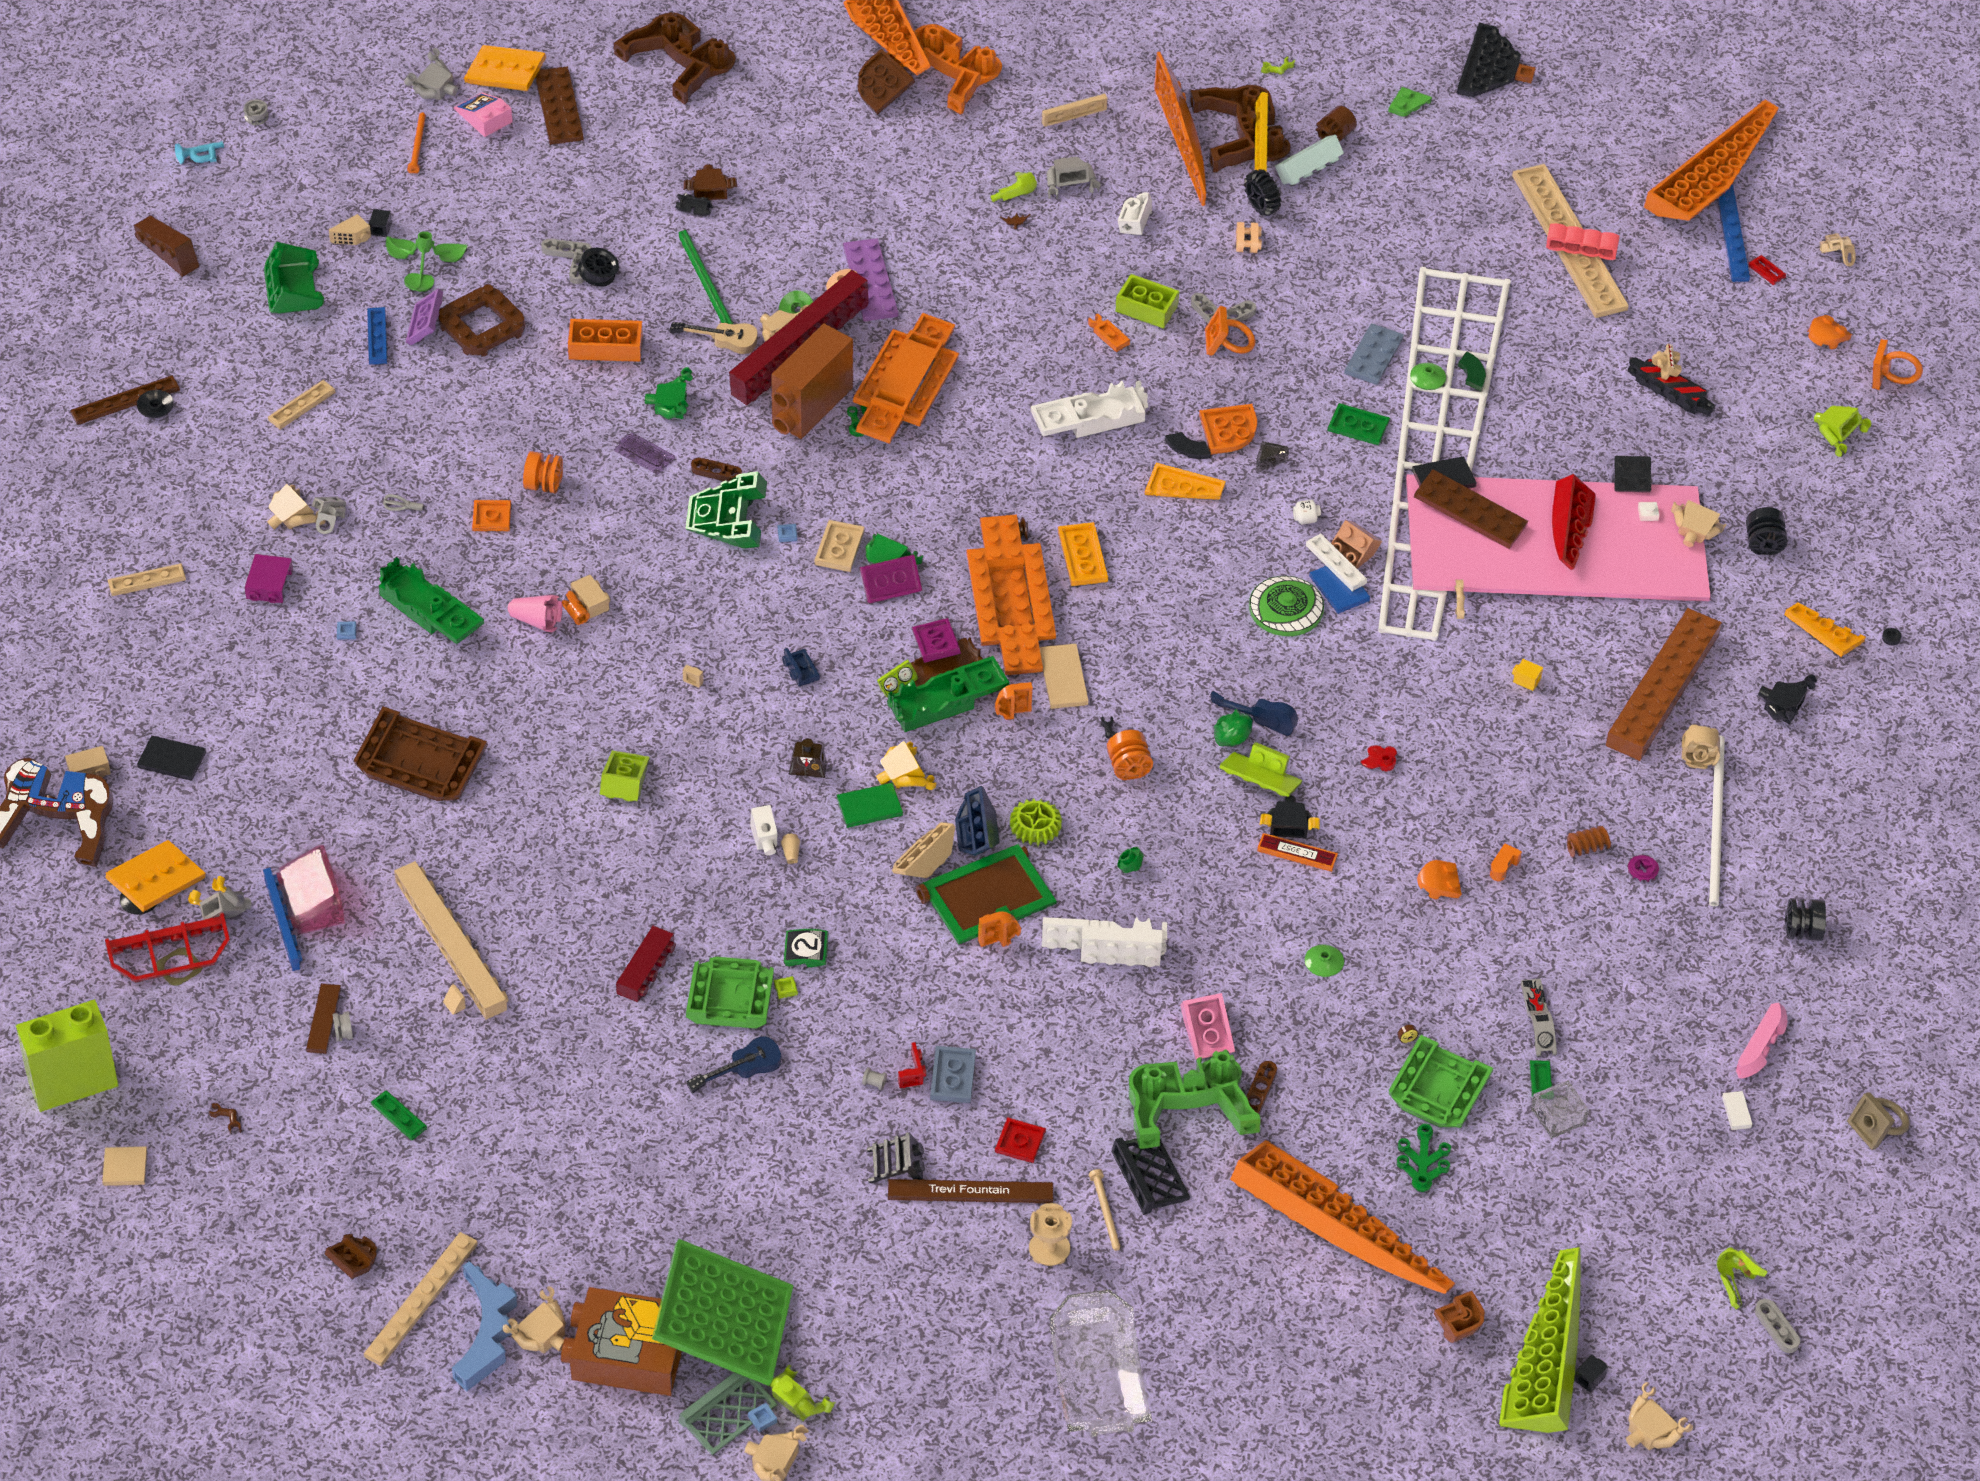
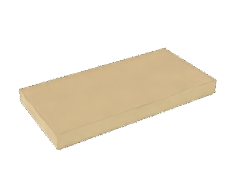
[1039,644,1088,709]

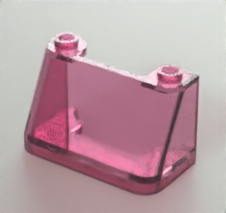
[276,844,345,935]

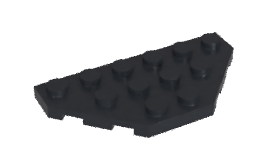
[1457,23,1521,97]

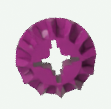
[1628,855,1659,882]

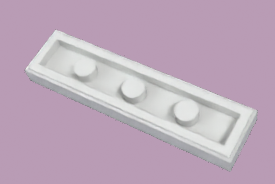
[1306,534,1367,591]

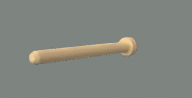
[1089,1169,1120,1251]

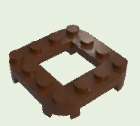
[439,284,525,357]

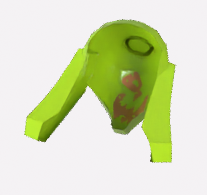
[1716,1247,1768,1309]

